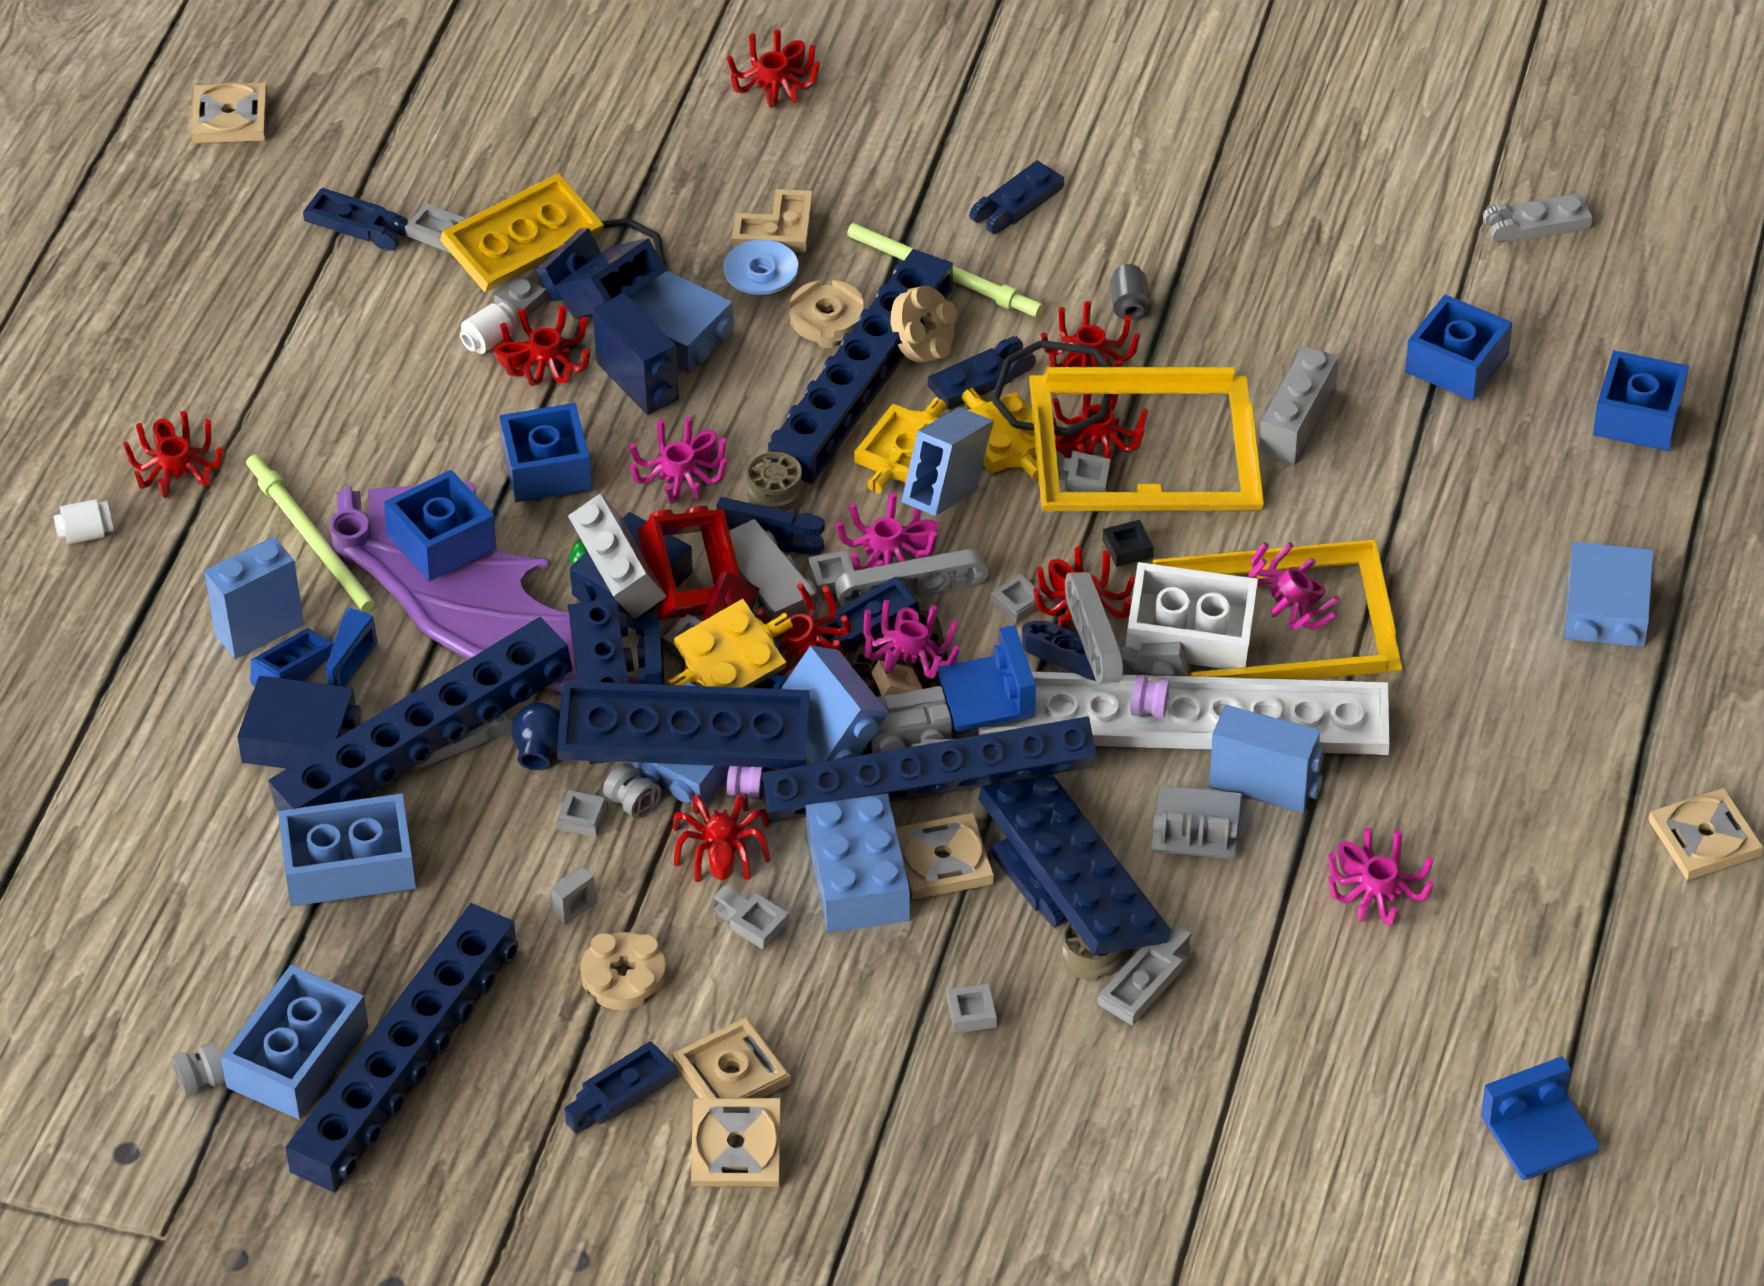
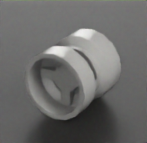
[603,763,661,819]
[171,1042,226,1097]

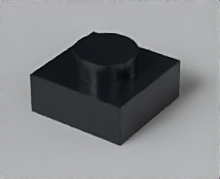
[1102,519,1154,567]

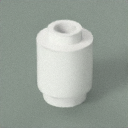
[460,302,518,354]
[53,499,113,545]

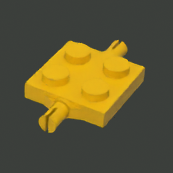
[962,388,1057,481]
[854,397,947,493]
[667,599,793,688]

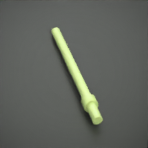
[847,223,1044,318]
[246,454,375,613]

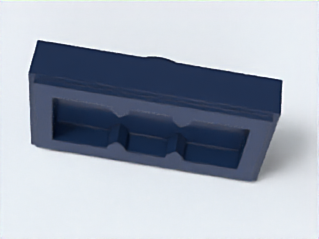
[536,228,602,301]

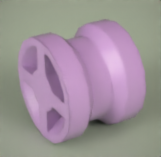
[1131,675,1170,720]
[727,766,767,800]

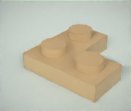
[732,189,813,253]

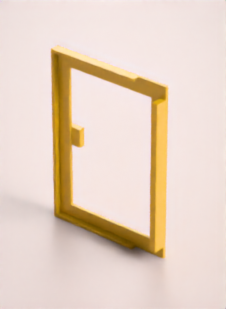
[1029,367,1264,511]
[1152,539,1402,680]

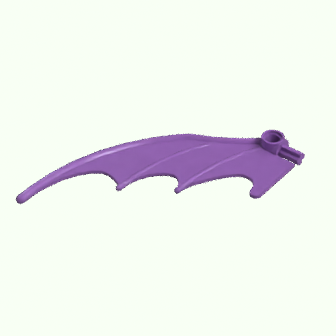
[330,481,668,693]

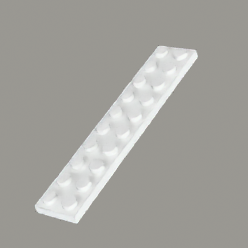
[979,672,1390,755]

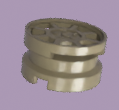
[747,452,802,511]
[1063,922,1122,980]

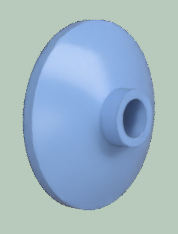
[723,240,798,295]

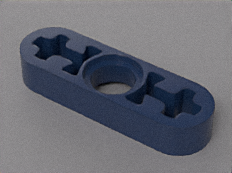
[1022,621,1096,681]

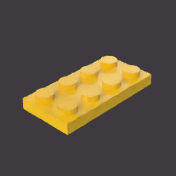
[440,173,604,292]

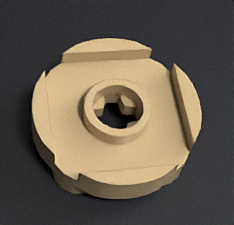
[789,280,864,348]
[891,285,957,363]
[580,932,666,1010]

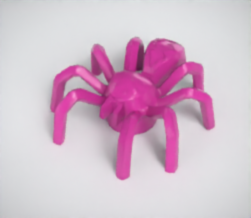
[629,417,728,505]
[835,493,938,571]
[1248,542,1340,630]
[863,600,960,679]
[1328,827,1434,926]

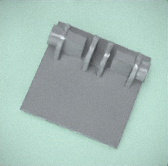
[1151,785,1241,859]

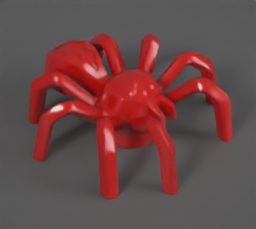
[727,29,820,108]
[1040,301,1140,367]
[493,305,590,386]
[1052,394,1148,464]
[123,410,223,499]
[1033,546,1135,629]
[757,583,852,677]
[673,792,771,882]

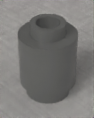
[1110,264,1151,320]

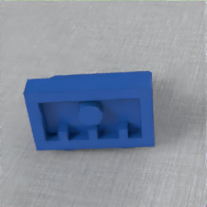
[937,625,1036,731]
[1481,1056,1599,1180]

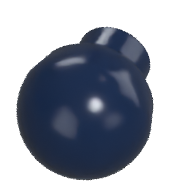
[512,702,560,770]

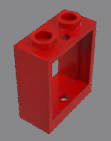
[637,505,741,620]

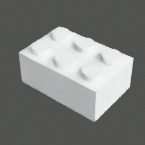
[1126,562,1258,669]

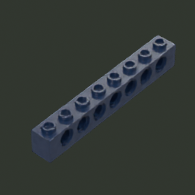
[768,249,953,484]
[268,616,573,811]
[762,716,1097,823]
[285,903,519,1192]

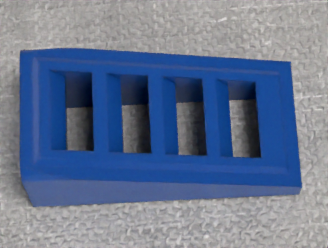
[326,607,378,687]
[250,628,334,687]

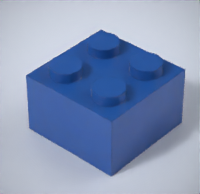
[1405,294,1513,401]
[1593,350,1689,451]
[499,403,592,502]
[384,470,496,581]

